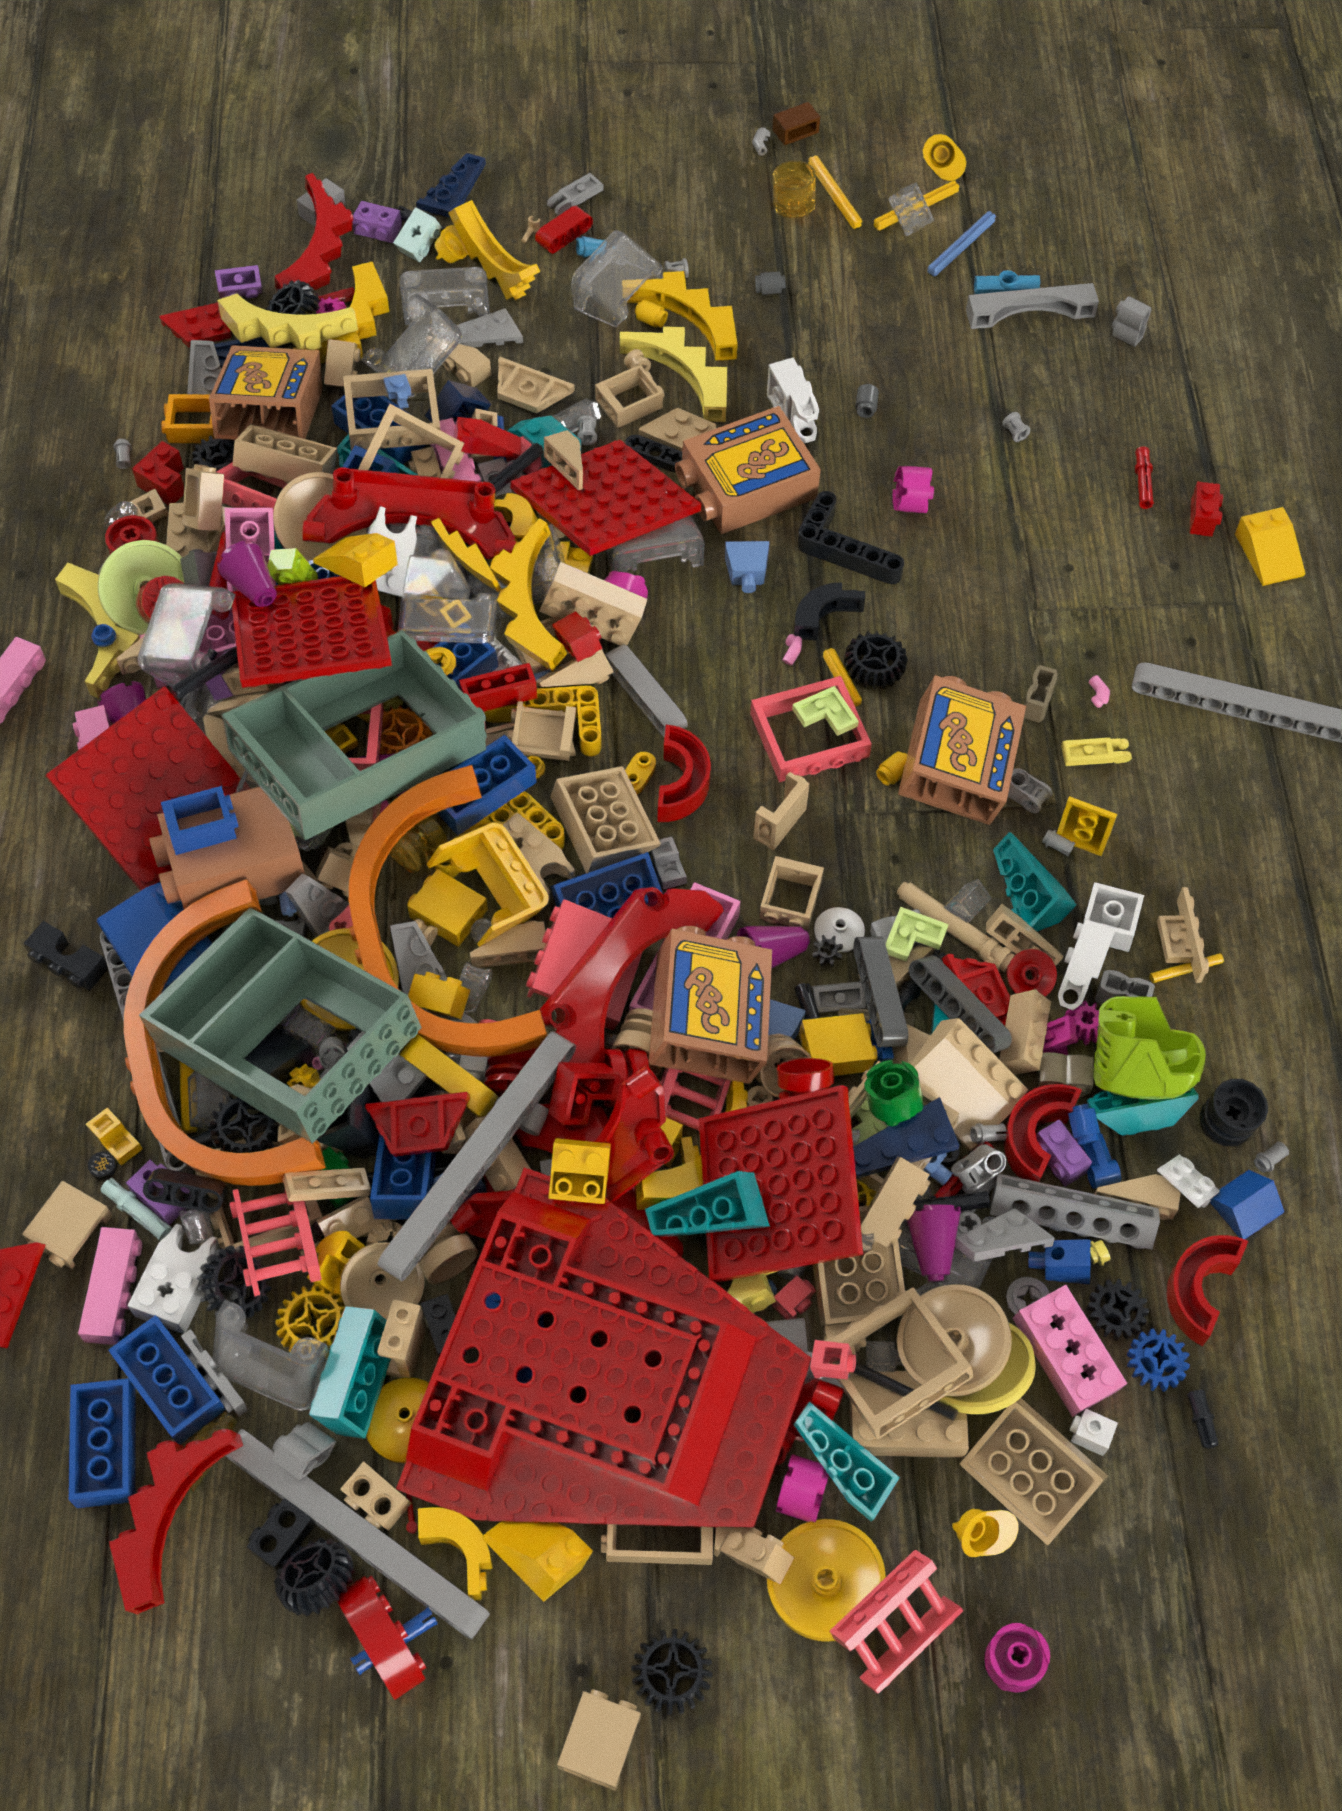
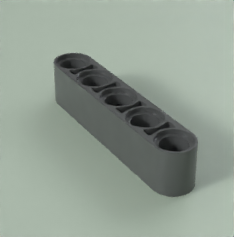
[853,936,908,1047]
[909,955,1012,1053]

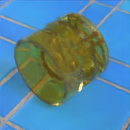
[773,160,816,218]
[389,816,448,873]

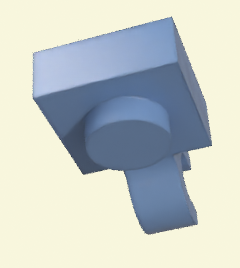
[383,374,411,409]

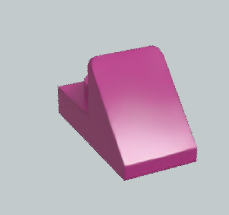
[1043,1015,1077,1055]

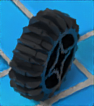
[265,280,320,315]
[844,630,908,690]
[209,1095,280,1153]
[196,1245,272,1322]
[274,1537,355,1617]
[631,1629,713,1715]

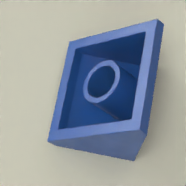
[1210,1170,1284,1239]

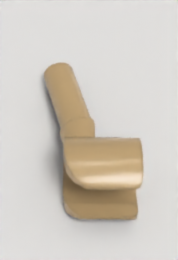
[521,216,540,244]

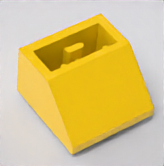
[549,1138,611,1204]

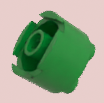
[864,1060,923,1126]

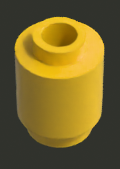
[635,300,668,328]
[876,751,907,786]

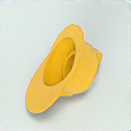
[923,134,966,181]
[434,225,468,263]
[952,1509,1018,1557]

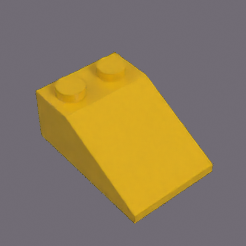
[1235,507,1305,586]
[313,533,398,587]
[1057,796,1117,856]
[482,1521,593,1602]

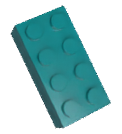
[309,1306,391,1439]

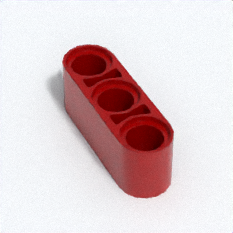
[535,206,593,254]

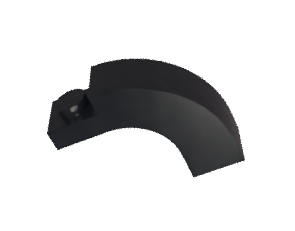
[794,583,865,641]

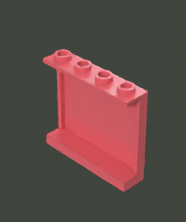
[526,899,643,1030]

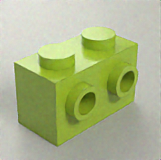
[267,548,318,585]

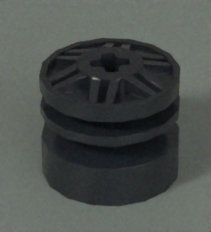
[1199,1079,1268,1147]

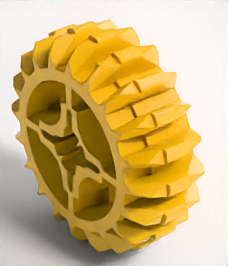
[276,1284,345,1361]

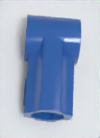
[1080,1134,1121,1189]

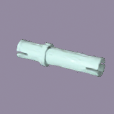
[100,1178,172,1241]

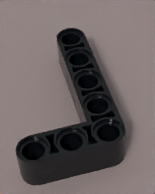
[797,491,904,584]

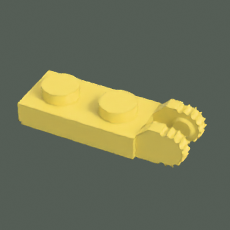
[1061,738,1132,766]

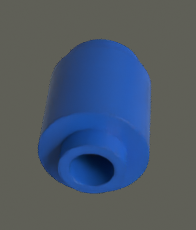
[1068,1104,1100,1145]

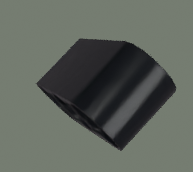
[143,1168,228,1213]

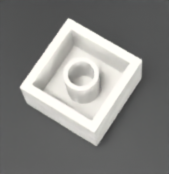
[1083,882,1144,952]

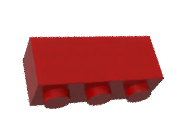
[459,663,537,712]

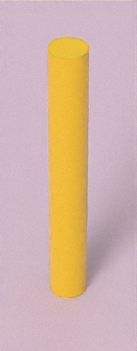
[1149,953,1224,983]

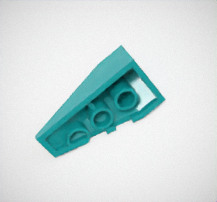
[993,832,1077,932]
[794,1402,900,1521]

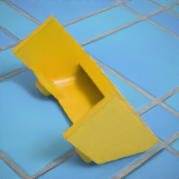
[427,823,549,947]

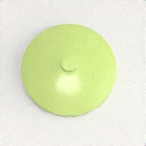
[98,540,185,635]

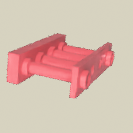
[660,1067,731,1131]
[229,1189,322,1296]
[829,1550,963,1694]

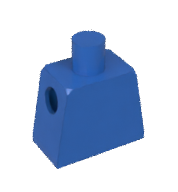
[1029,1239,1090,1284]

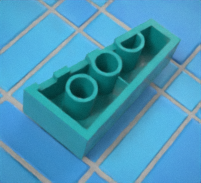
[645,1171,770,1237]

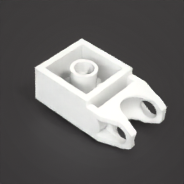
[767,358,819,443]
[368,507,417,597]
[1058,919,1116,1010]
[128,1224,219,1334]

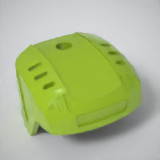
[1093,996,1206,1099]

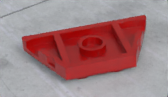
[159,303,233,348]
[941,954,1010,1026]
[366,1092,470,1157]
[0,1242,46,1348]

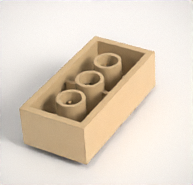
[232,424,337,483]
[539,562,647,646]

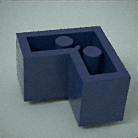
[425,380,491,426]

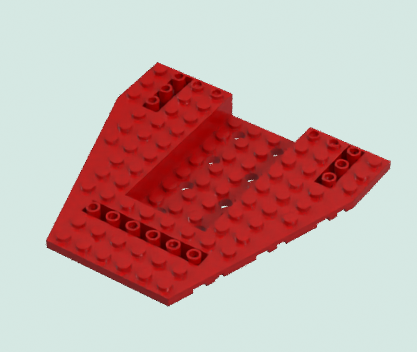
[396,1167,812,1528]

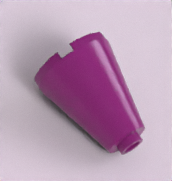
[217,541,276,607]
[97,681,146,725]
[736,926,810,969]
[907,1205,961,1282]

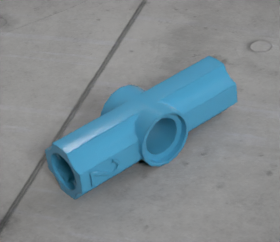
[974,270,1040,294]

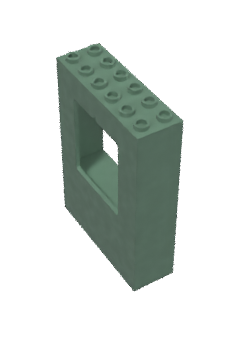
[222,630,487,840]
[139,907,422,1144]

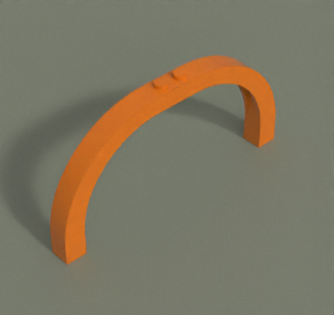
[349,765,547,1057]
[124,879,326,1186]

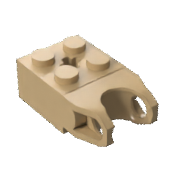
[503,813,575,899]

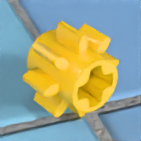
[287,1064,321,1089]

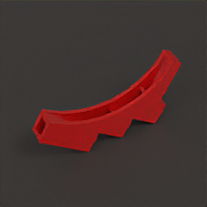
[275,173,354,292]
[109,1429,243,1614]

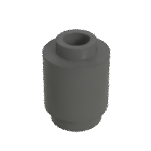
[755,271,786,295]
[855,384,879,418]

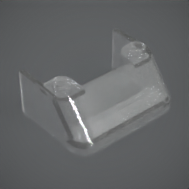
[389,523,471,599]
[398,591,501,643]

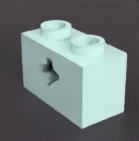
[393,207,442,262]

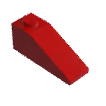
[454,417,521,458]

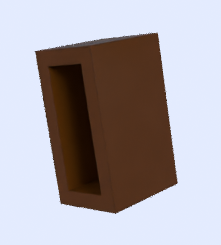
[772,102,820,146]

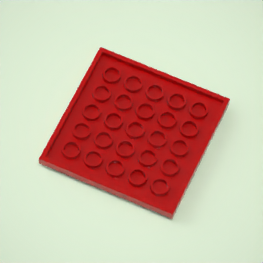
[510,440,701,556]
[230,576,392,688]
[45,686,249,891]
[699,1085,863,1282]

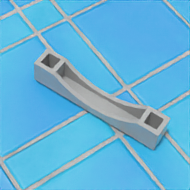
[966,283,1099,329]

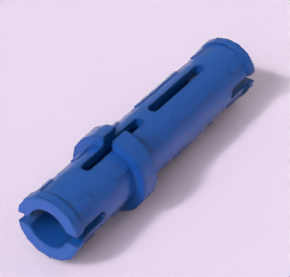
[350,1607,438,1675]

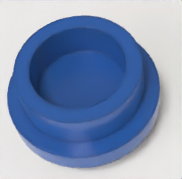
[92,624,116,647]

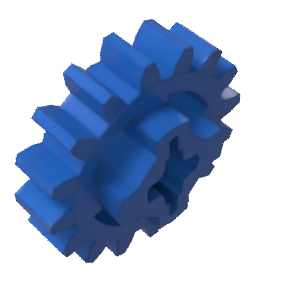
[1127,1329,1190,1392]

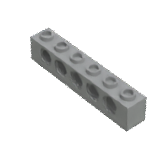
[990,1174,1160,1249]

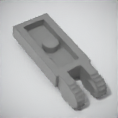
[547,173,604,215]

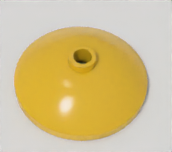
[366,1378,429,1463]

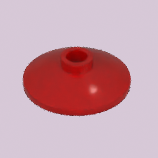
[1007,949,1057,997]

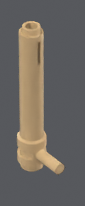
[897,882,1014,973]

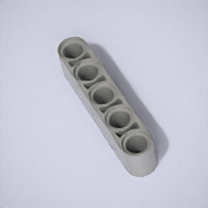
[604,644,688,737]

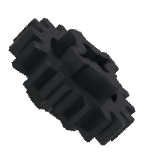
[192,436,235,472]
[1086,1279,1149,1341]

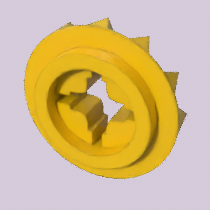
[426,647,457,676]

